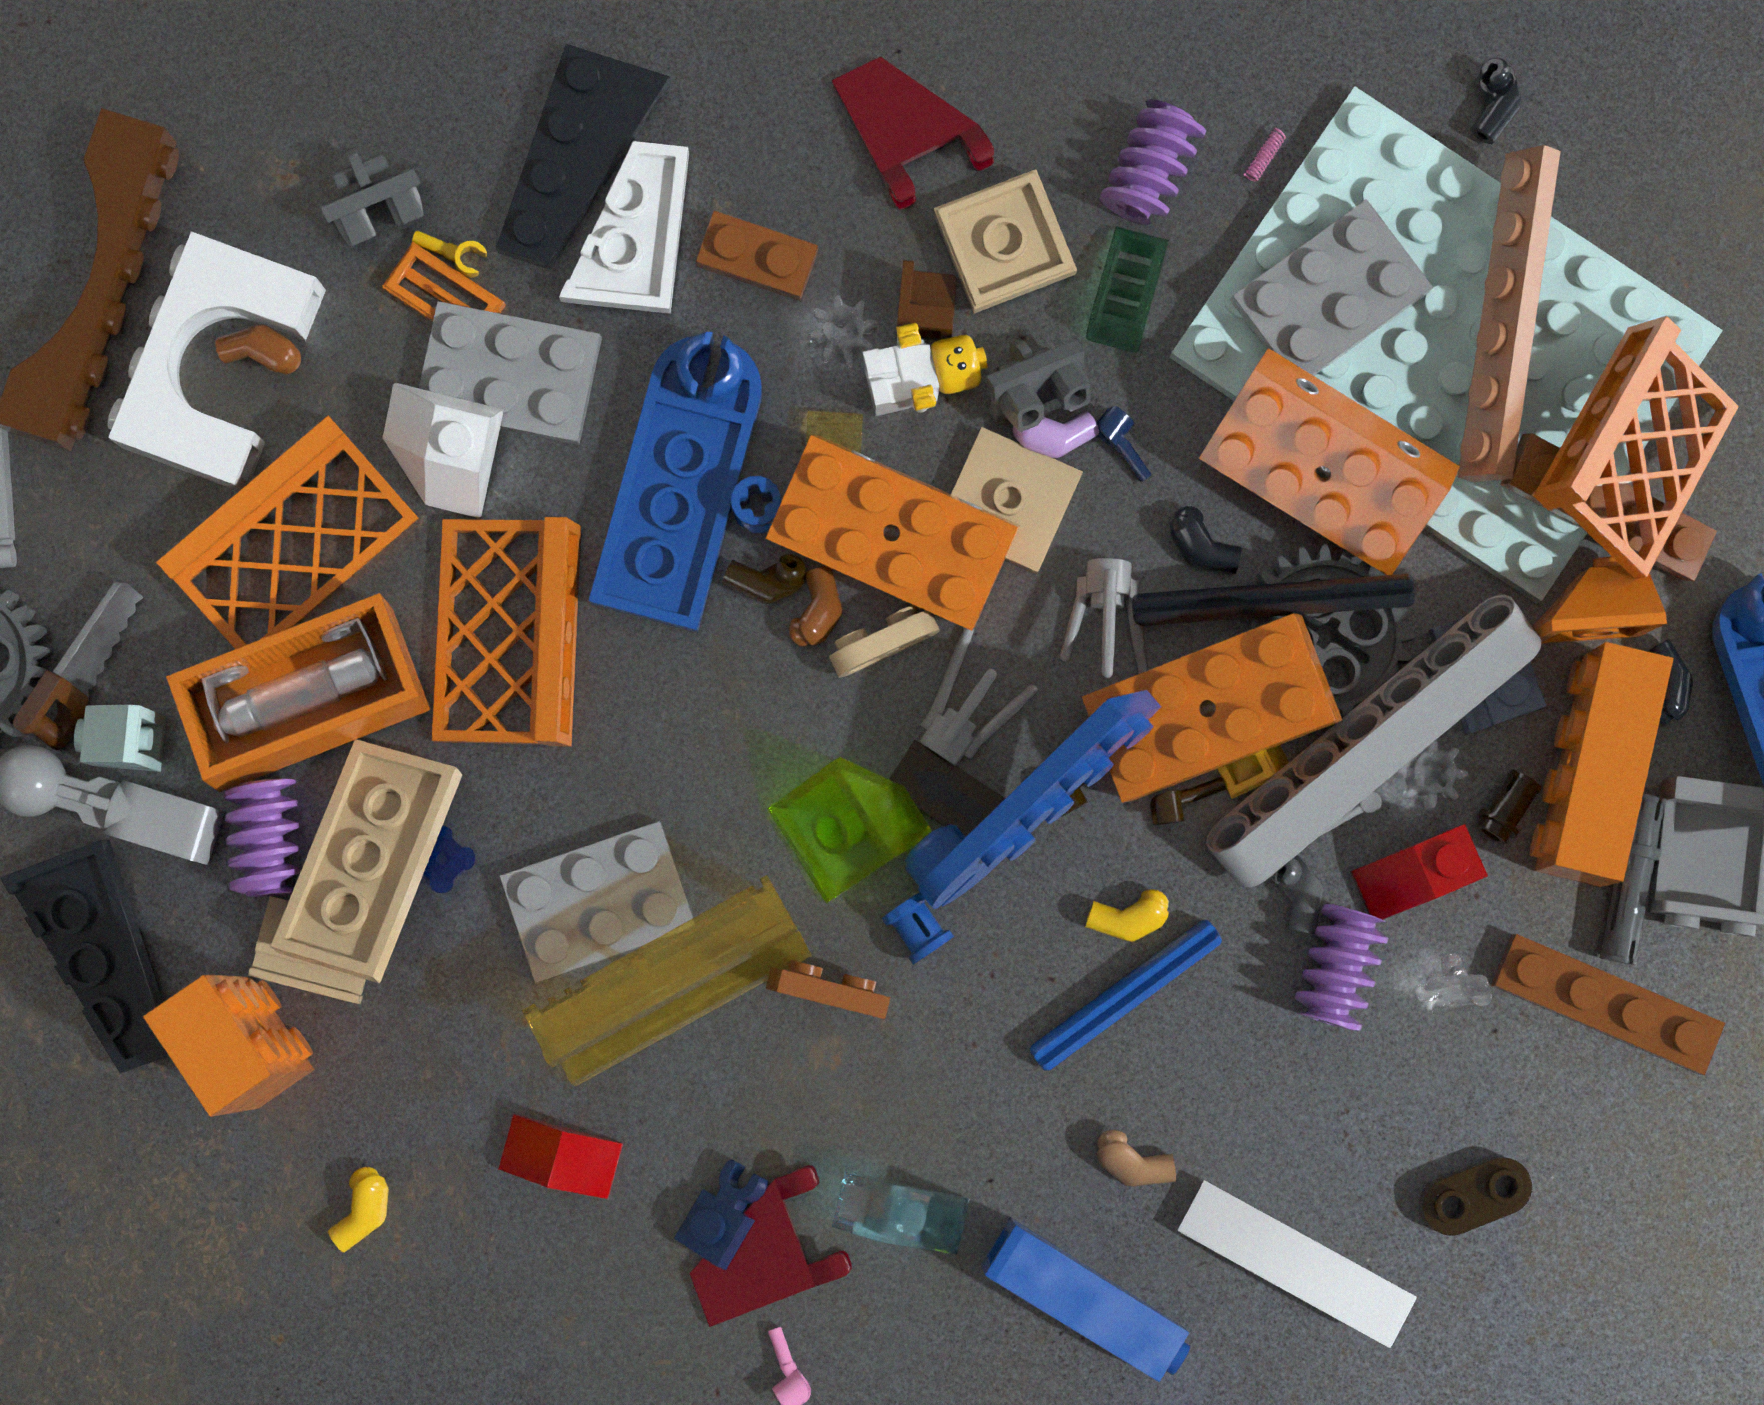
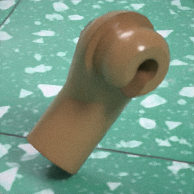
[1096,1130,1176,1186]

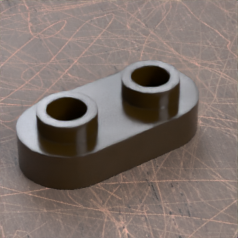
[1419,1156,1532,1236]

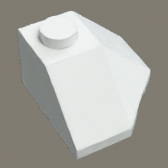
[383,383,504,518]

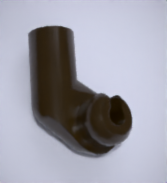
[721,554,806,604]

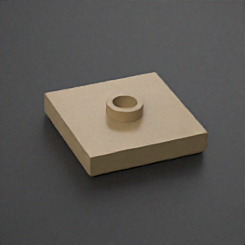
[933,169,1077,314]
[951,427,1083,574]

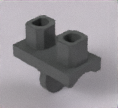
[321,146,424,247]
[987,339,1090,432]

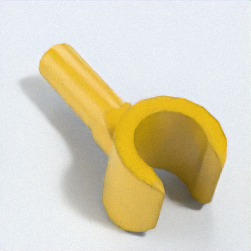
[412,230,487,278]

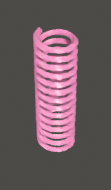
[1244,128,1286,182]

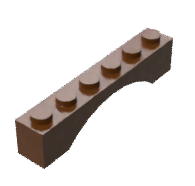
[0,108,179,452]

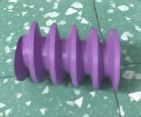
[1099,99,1206,225]
[224,779,301,897]
[1294,904,1389,1031]

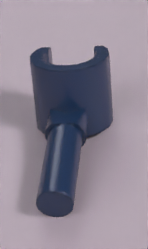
[1096,406,1152,482]

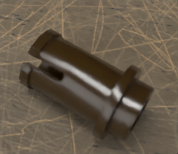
[1476,769,1542,845]

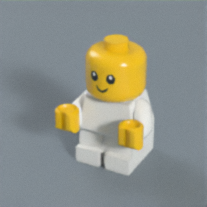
[863,323,988,416]

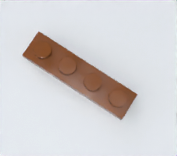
[1500,433,1717,581]
[1491,934,1726,1075]

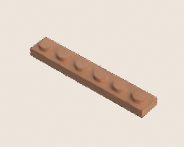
[1458,145,1561,482]

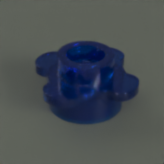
[424,826,476,893]

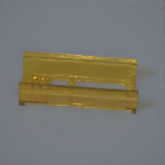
[522,875,812,1087]

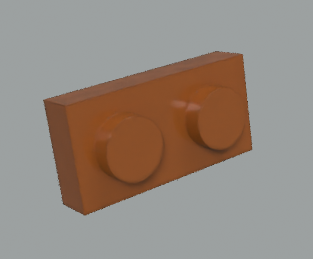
[696,211,818,302]
[766,960,891,1019]

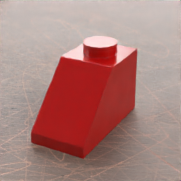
[1350,824,1488,920]

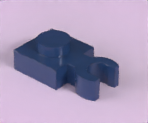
[674,1159,768,1270]

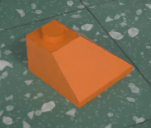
[1533,556,1667,644]

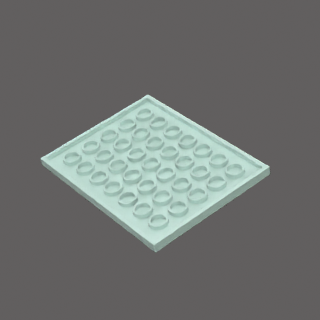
[1169,86,1723,604]

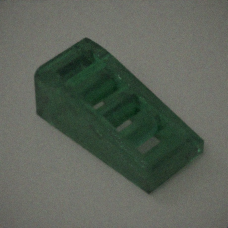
[1086,226,1169,352]

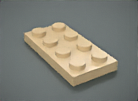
[270,739,462,983]

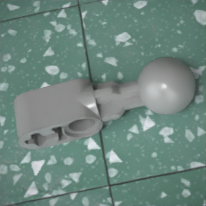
[0,745,226,865]

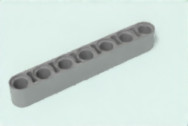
[1206,595,1541,888]

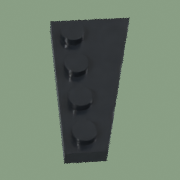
[496,44,671,270]
[0,840,169,1073]

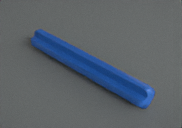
[1029,919,1222,1071]

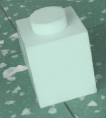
[74,705,166,772]

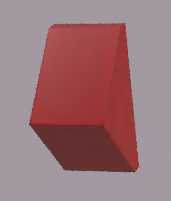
[498,1114,623,1199]

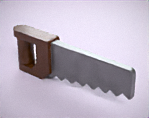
[13,580,143,750]

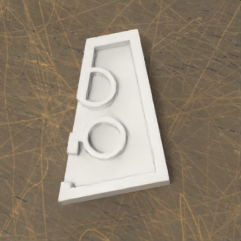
[559,141,689,314]

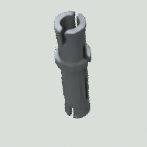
[1599,794,1667,965]

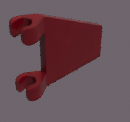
[832,56,994,210]
[689,1165,852,1327]

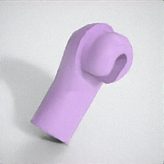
[1013,411,1099,458]

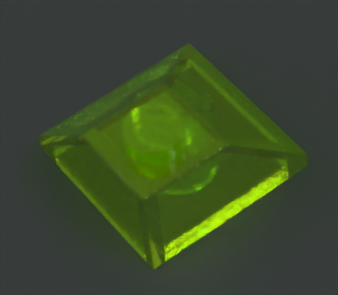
[767,757,932,903]

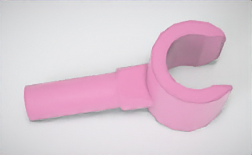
[768,1327,811,1405]

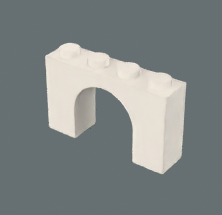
[108,232,326,491]

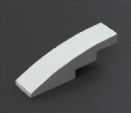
[1178,1180,1417,1348]

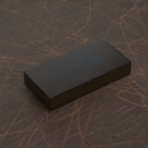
[884,740,1006,836]

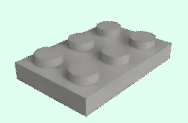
[1230,199,1433,376]
[419,301,602,445]
[500,821,697,983]

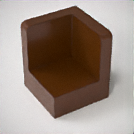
[896,260,957,341]

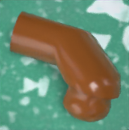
[215,324,301,374]
[789,566,842,647]

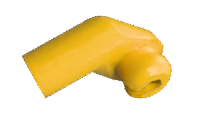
[1085,889,1169,942]
[327,1167,389,1253]

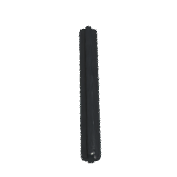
[1132,574,1415,626]

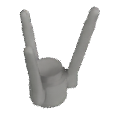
[1059,558,1149,678]
[919,628,1038,766]

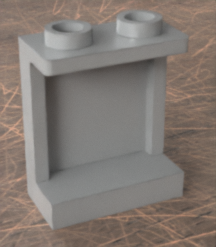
[1648,776,1764,937]

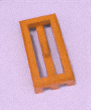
[382,242,506,322]

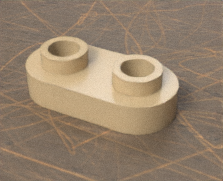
[829,605,940,678]

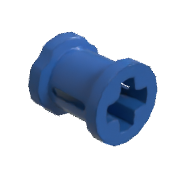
[731,476,782,534]
[881,893,954,965]

